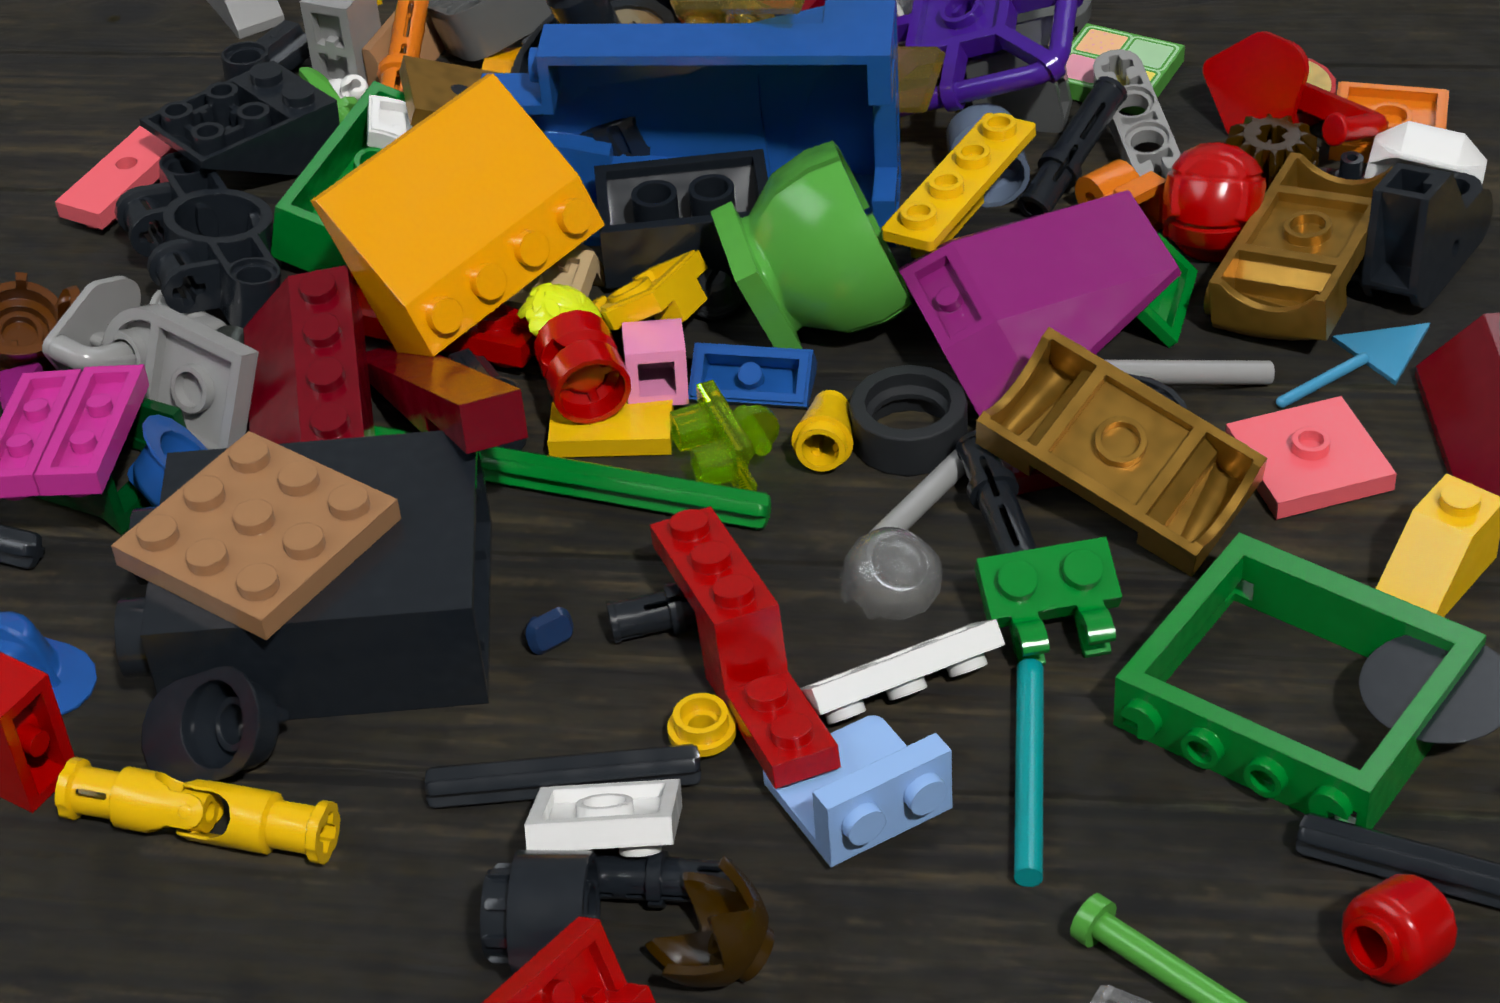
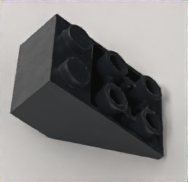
[139,60,340,176]

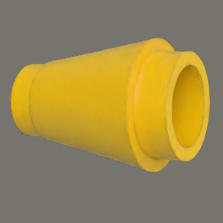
[791,390,853,472]

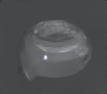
[840,527,943,620]

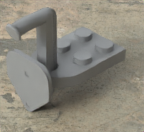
[42,276,259,450]

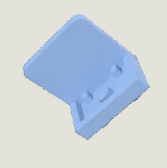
[763,715,953,867]

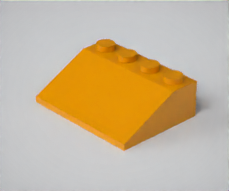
[310,73,605,357]

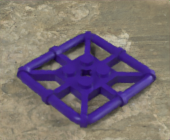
[897,0,1084,117]

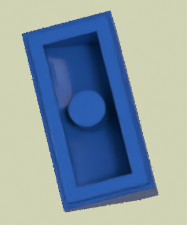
[688,343,817,410]

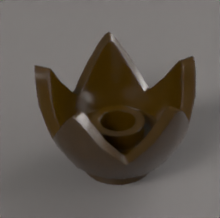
[645,855,775,988]

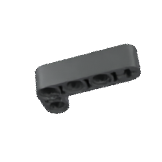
[428,0,552,61]

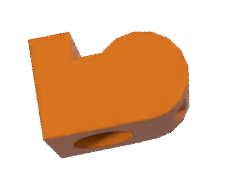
[1075,159,1166,231]

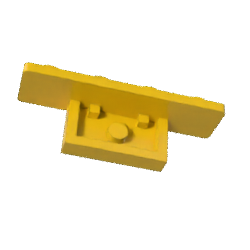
[881,113,1036,258]

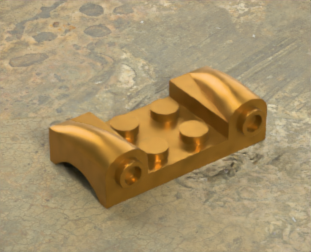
[1204,152,1393,341]
[976,327,1268,577]

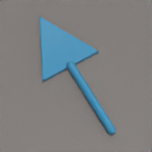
[1276,323,1430,408]

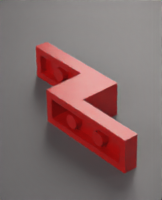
[649,506,841,789]

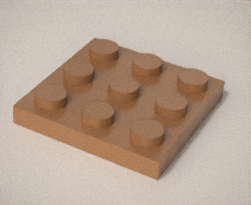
[111,431,401,640]

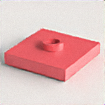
[1225,396,1397,520]

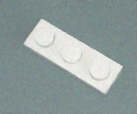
[800,619,1005,724]

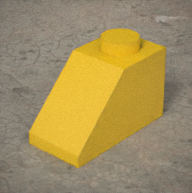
[1376,473,1500,617]

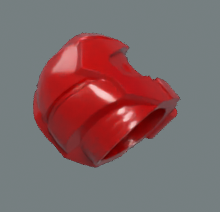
[1162,142,1266,262]

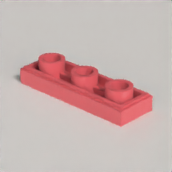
[55,126,177,230]

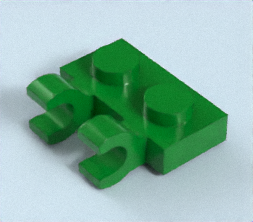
[974,536,1122,666]

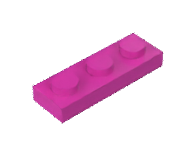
[34,364,149,498]
[0,369,82,501]

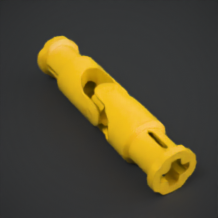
[55,757,341,865]

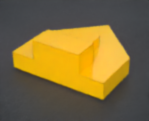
[592,250,708,330]

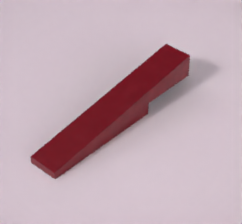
[366,345,528,454]

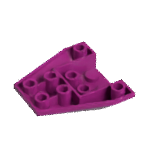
[899,190,1182,416]

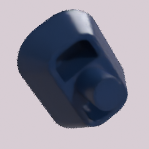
[524,607,574,655]

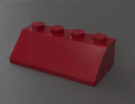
[243,265,375,444]
[1415,313,1500,496]

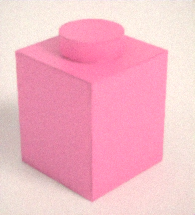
[622,318,689,405]

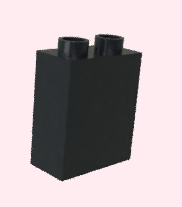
[114,430,492,720]

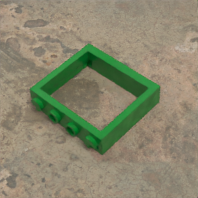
[1113,532,1487,829]

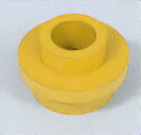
[667,693,737,757]

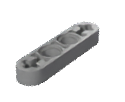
[1093,49,1181,179]

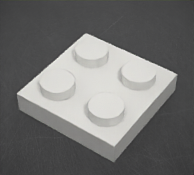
[524,779,682,857]

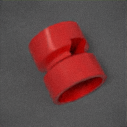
[534,310,631,424]

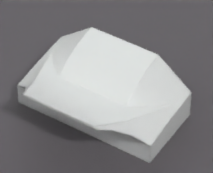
[1364,121,1487,184]

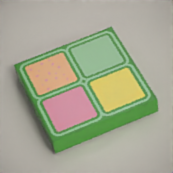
[1066,23,1185,115]

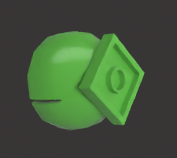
[710,141,914,349]

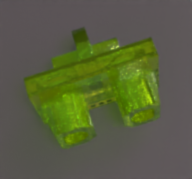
[669,380,780,491]

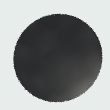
[1359,635,1500,744]

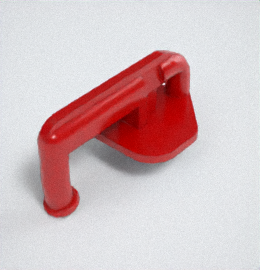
[1202,31,1389,147]

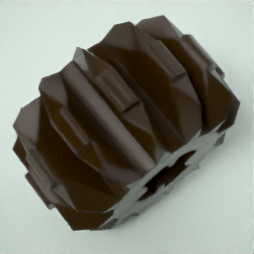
[1225,113,1319,193]

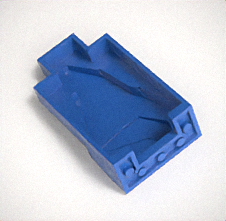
[481,0,902,247]

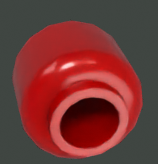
[1341,874,1458,985]

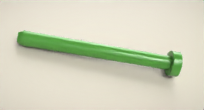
[1070,893,1248,1003]

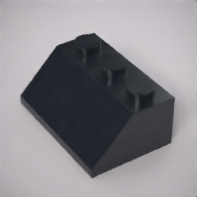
[594,149,768,289]

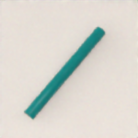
[1014,659,1044,887]

